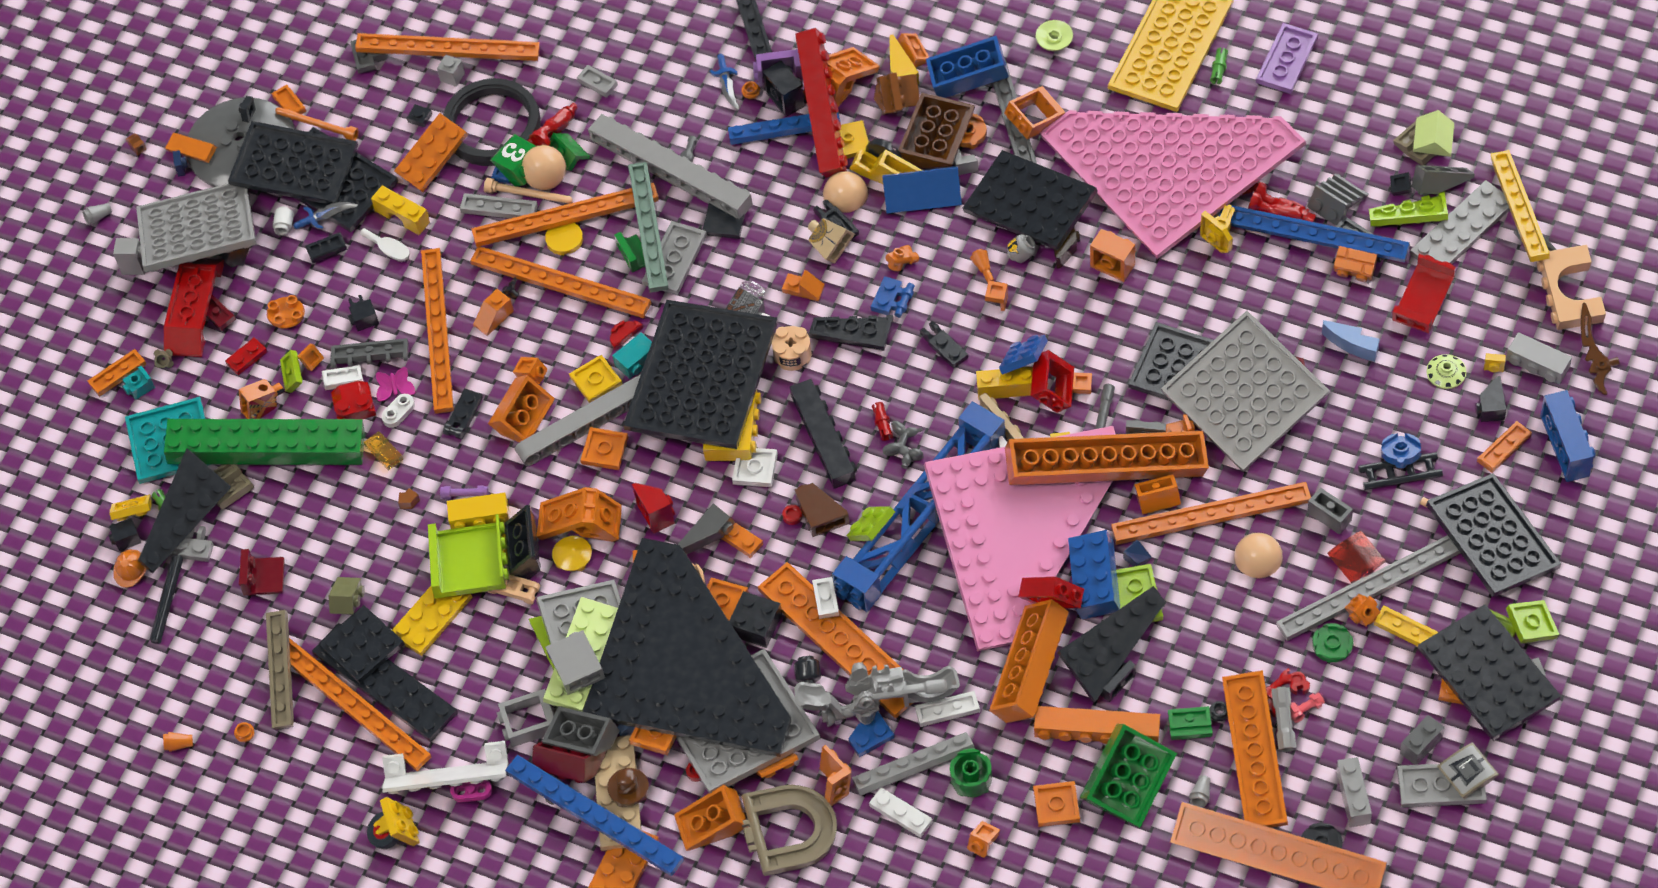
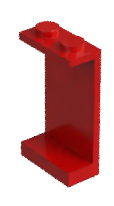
[1392,254,1456,334]

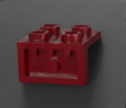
[239,549,285,596]

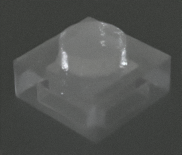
[740,280,766,297]

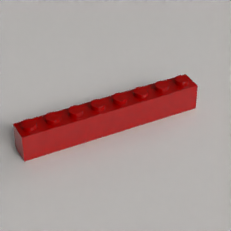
[795,27,848,178]

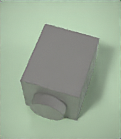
[437,55,465,87]

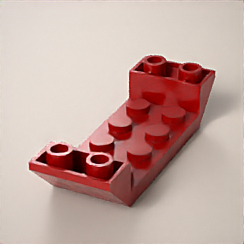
[164,258,225,357]

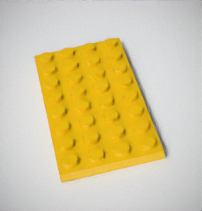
[1108,0,1234,112]

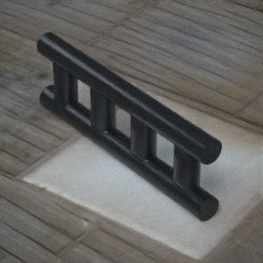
[1358,452,1443,490]

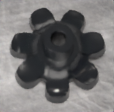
[501,277,519,299]

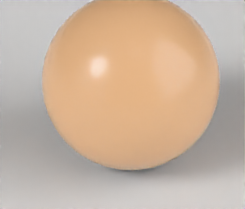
[522,145,566,190]
[823,171,868,213]
[1234,533,1283,578]

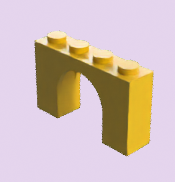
[703,390,761,461]

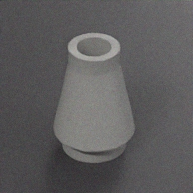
[82,203,112,225]
[1189,775,1211,807]

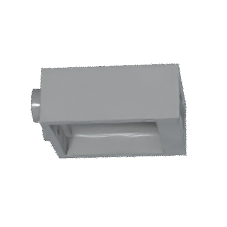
[496,689,554,747]

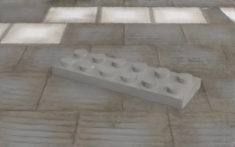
[1410,180,1510,264]

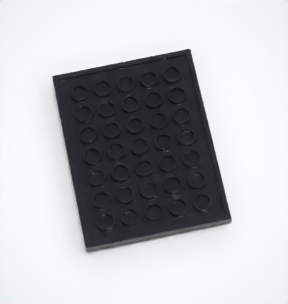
[623,300,778,449]

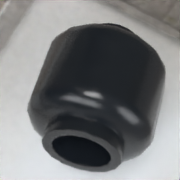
[793,656,822,684]

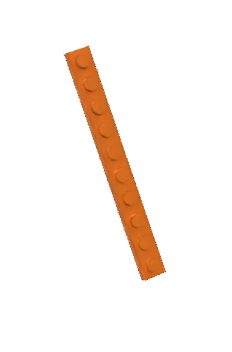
[355,33,540,61]
[471,182,659,247]
[470,246,651,318]
[421,248,454,414]
[1111,482,1311,545]
[289,638,431,771]

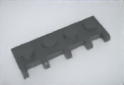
[330,338,409,368]

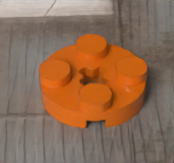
[960,113,987,149]

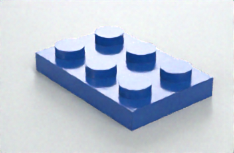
[999,334,1048,375]

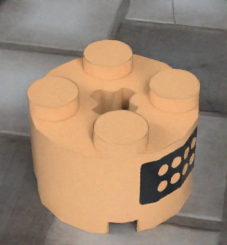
[772,326,812,371]

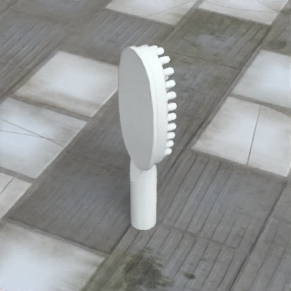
[360,228,410,262]

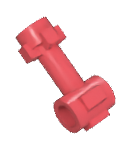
[1290,692,1325,723]

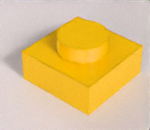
[1484,353,1506,372]

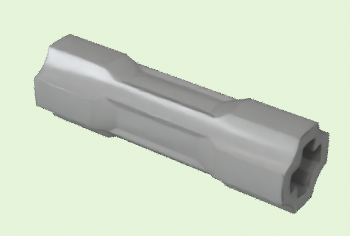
[1272,687,1296,752]

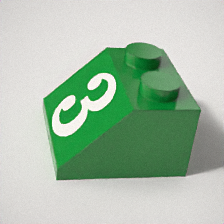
[490,134,536,187]

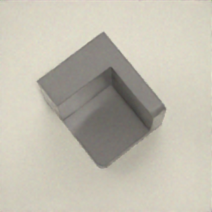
[953,149,978,175]

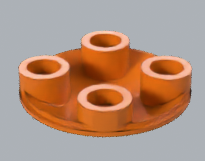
[267,295,305,328]

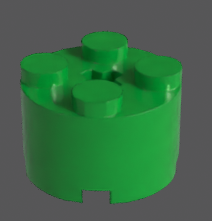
[950,749,992,797]

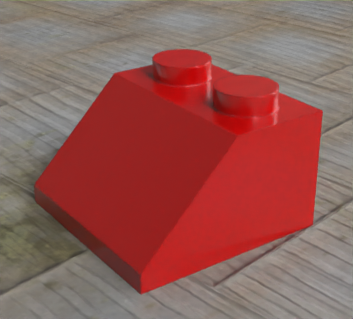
[632,483,676,534]

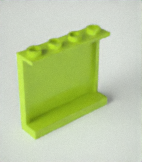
[428,514,509,599]

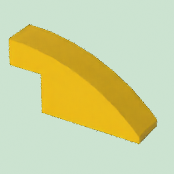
[849,149,923,184]

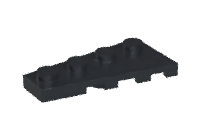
[809,315,894,351]

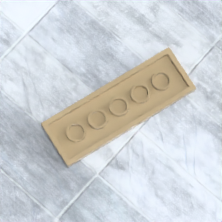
[595,735,642,851]

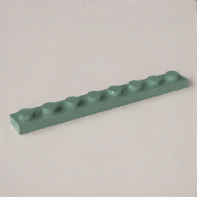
[628,162,669,292]

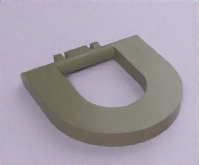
[741,785,837,876]

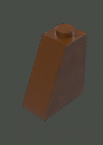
[794,483,850,537]

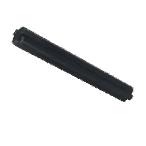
[149,554,183,644]

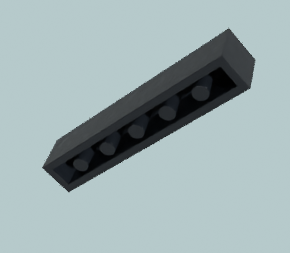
[790,379,857,489]

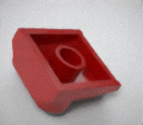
[331,381,377,419]

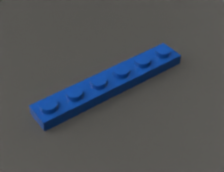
[728,110,841,145]

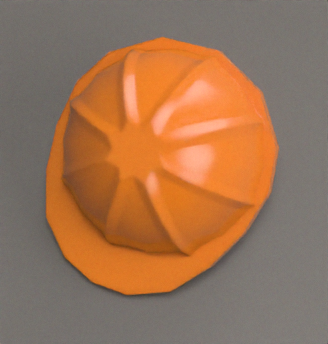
[113,549,147,588]

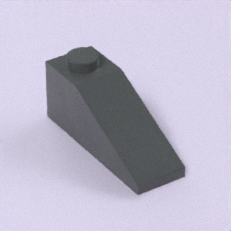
[1411,165,1475,196]
[678,503,735,554]

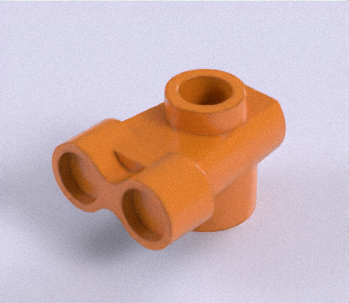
[886,245,919,271]

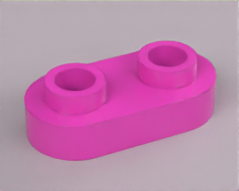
[450,780,492,802]

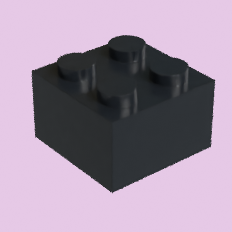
[763,60,805,117]
[729,591,782,648]

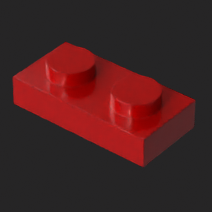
[225,337,267,376]

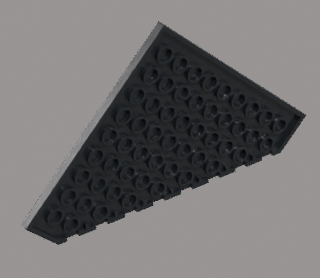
[583,538,792,757]

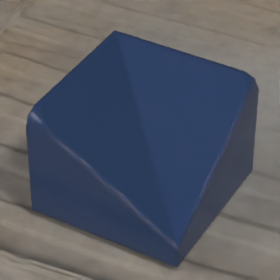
[1123,540,1152,567]

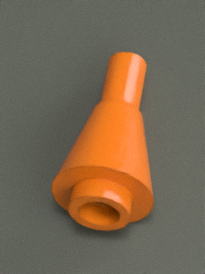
[970,249,994,283]

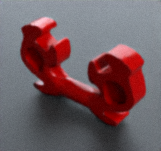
[1266,668,1310,717]

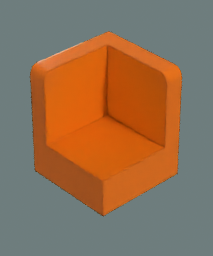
[985,281,1008,311]

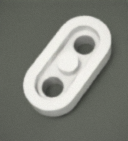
[382,394,415,428]

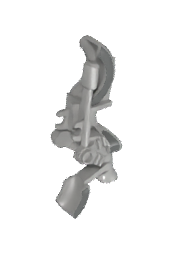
[794,662,960,727]

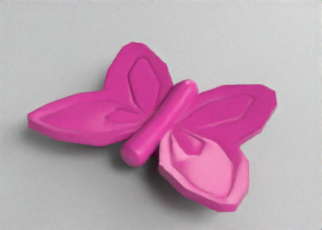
[375,367,416,402]

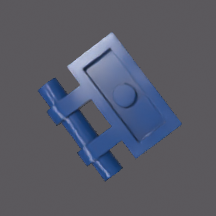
[871,276,915,318]

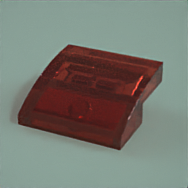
[1327,531,1386,583]

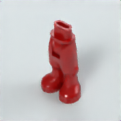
[527,103,578,146]
[1248,181,1316,222]

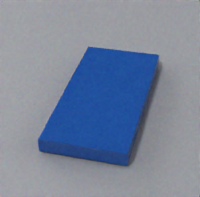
[882,167,962,213]

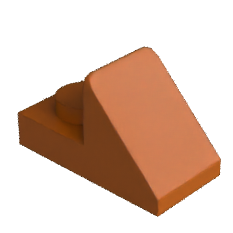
[782,270,825,302]

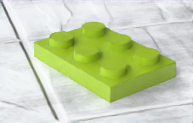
[1116,564,1163,622]

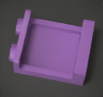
[753,49,803,86]

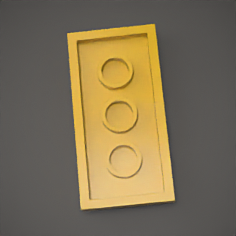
[392,586,472,656]

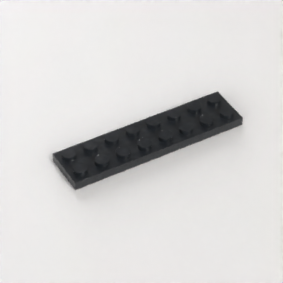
[312,623,458,742]

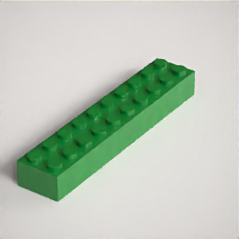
[164,419,365,465]

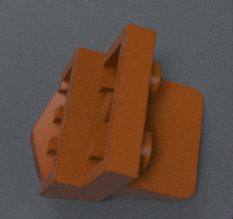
[873,72,920,115]

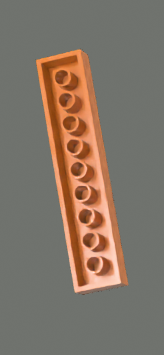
[1004,431,1209,485]

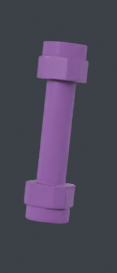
[440,485,489,500]

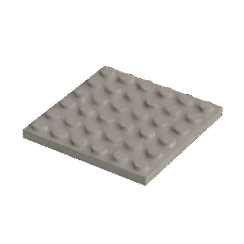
[136,183,256,273]
[1161,311,1330,472]
[676,649,820,793]

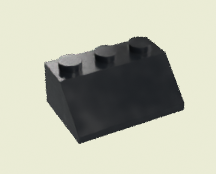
[504,505,541,580]

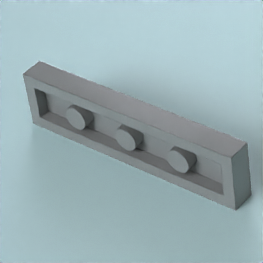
[460,193,538,218]

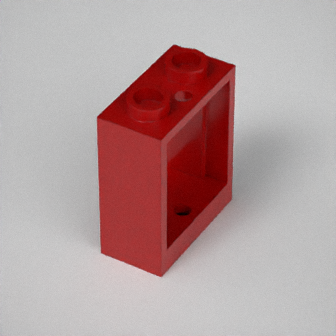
[1030,350,1074,413]
[1018,577,1084,609]

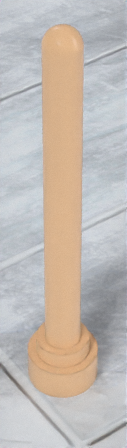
[484,178,573,204]

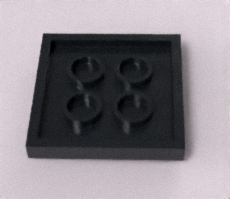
[319,605,405,684]

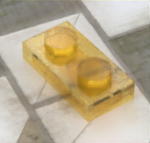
[364,431,403,471]

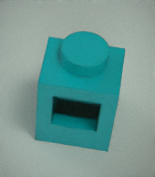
[122,365,155,400]

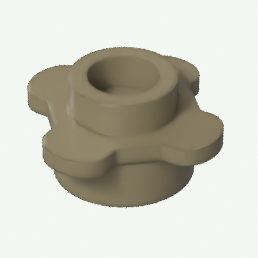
[154,349,174,368]

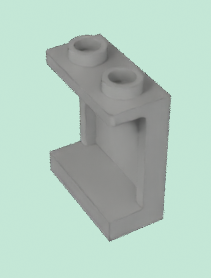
[546,630,605,695]

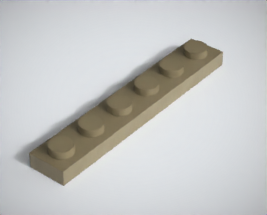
[266,610,294,730]

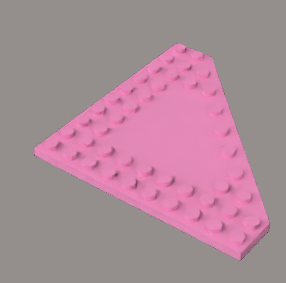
[1040,110,1306,259]
[924,426,1115,651]

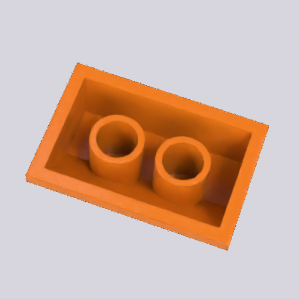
[488,375,555,442]

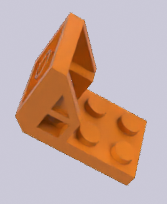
[803,47,880,107]
[537,487,622,542]

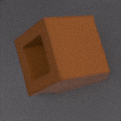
[125,133,147,156]
[398,488,420,509]

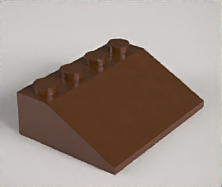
[898,93,975,168]

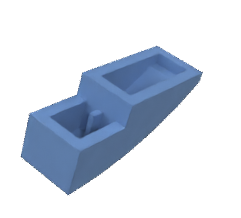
[1322,320,1380,362]

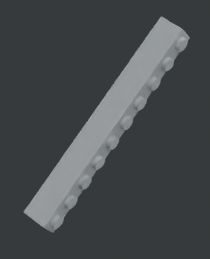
[588,114,753,219]

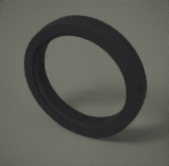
[443,78,540,166]

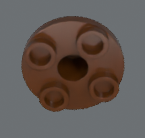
[607,768,649,807]

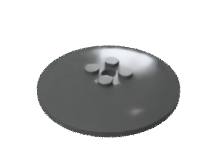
[187,97,294,187]

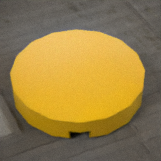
[545,223,583,255]

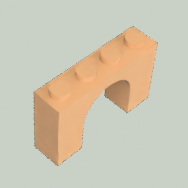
[1537,245,1606,330]

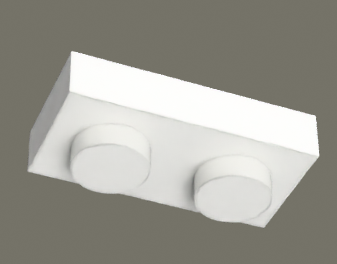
[812,577,839,619]

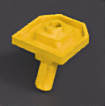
[1200,205,1235,253]

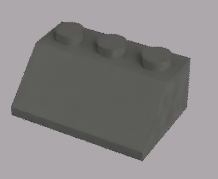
[542,706,619,756]

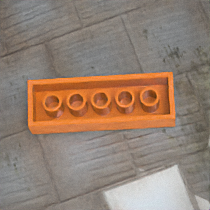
[989,599,1069,723]

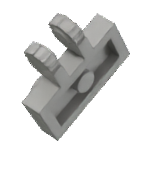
[170,526,214,562]

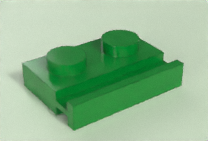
[1168,706,1213,740]

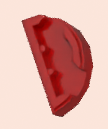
[610,320,643,350]

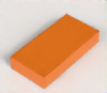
[271,84,307,120]

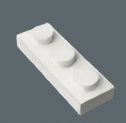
[915,691,980,727]
[869,787,933,838]

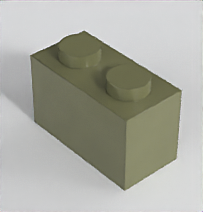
[328,577,365,614]

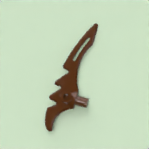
[1581,303,1620,395]

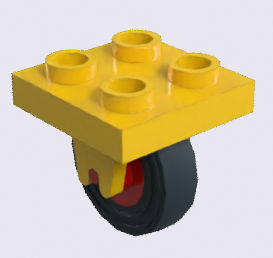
[367,797,420,849]

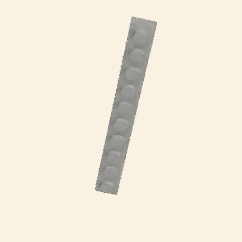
[1276,535,1460,641]

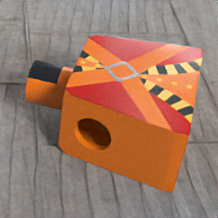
[238,379,284,419]

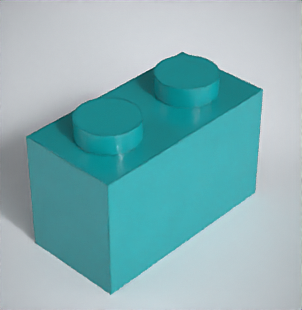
[612,332,652,379]

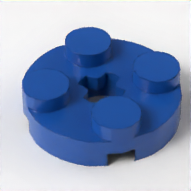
[1381,433,1421,468]

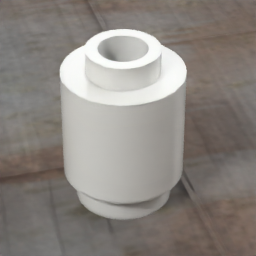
[273,206,294,235]

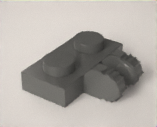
[350,40,388,74]

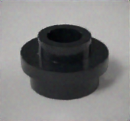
[1209,701,1228,721]

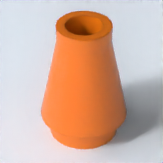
[163,732,193,752]

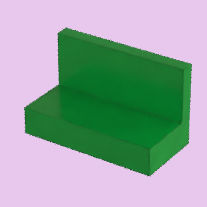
[549,133,590,171]
[614,232,645,273]

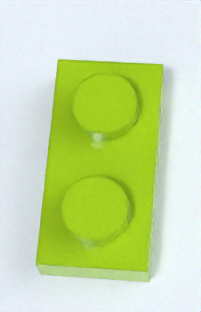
[280,350,302,393]

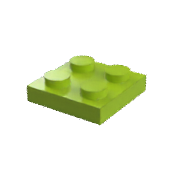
[846,506,895,541]
[1506,600,1559,644]

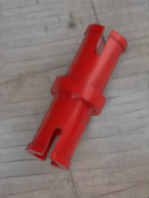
[872,402,893,441]

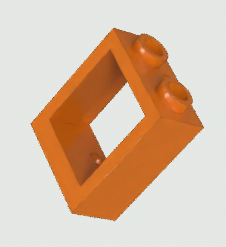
[1004,86,1065,140]

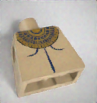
[808,218,855,264]

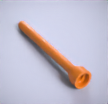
[275,107,359,141]

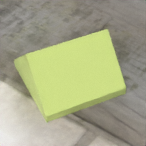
[1413,110,1454,157]

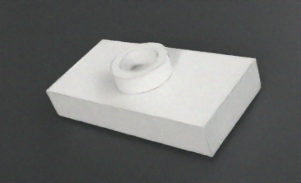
[322,365,363,390]

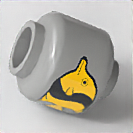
[1007,234,1036,263]

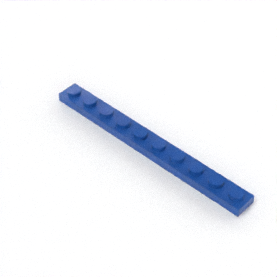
[1219,205,1410,263]
[505,755,684,876]

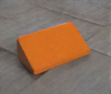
[897,33,929,68]

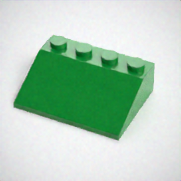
[1080,724,1177,828]

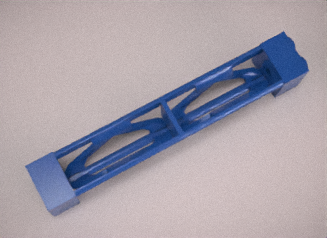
[832,401,1006,612]

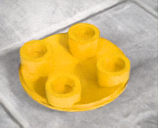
[552,536,592,571]

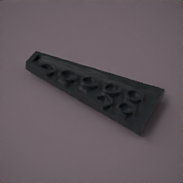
[138,448,231,574]
[1057,586,1166,703]

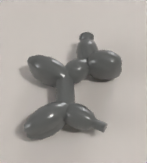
[882,421,924,469]

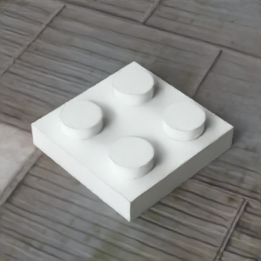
[732,448,778,487]

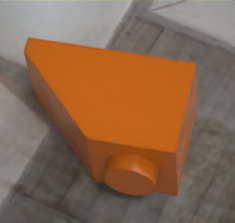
[473,289,514,336]

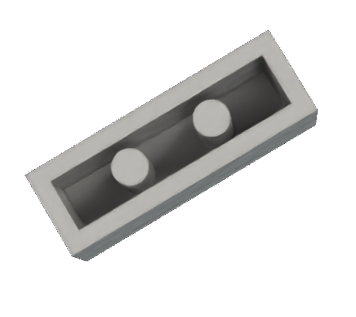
[1506,332,1572,385]
[1336,757,1372,827]

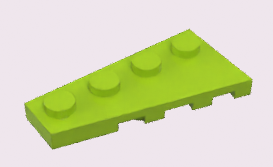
[1369,192,1448,227]

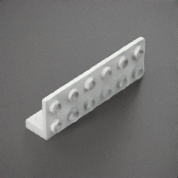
[382,741,509,794]

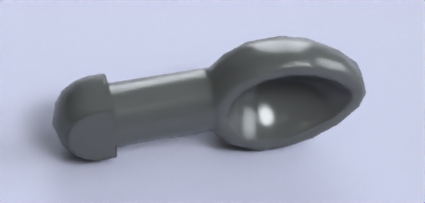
[680,136,697,162]

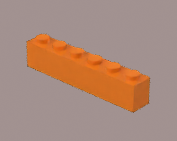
[1034,706,1160,744]

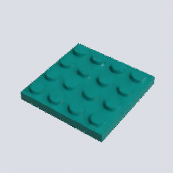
[125,397,213,484]

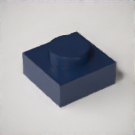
[173,150,188,177]

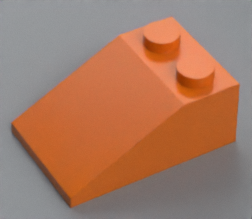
[674,785,749,851]

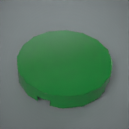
[1312,623,1353,662]

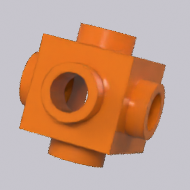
[1344,594,1380,626]

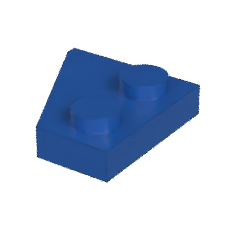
[848,711,895,758]

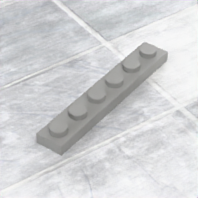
[852,732,975,796]

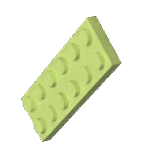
[543,597,618,712]

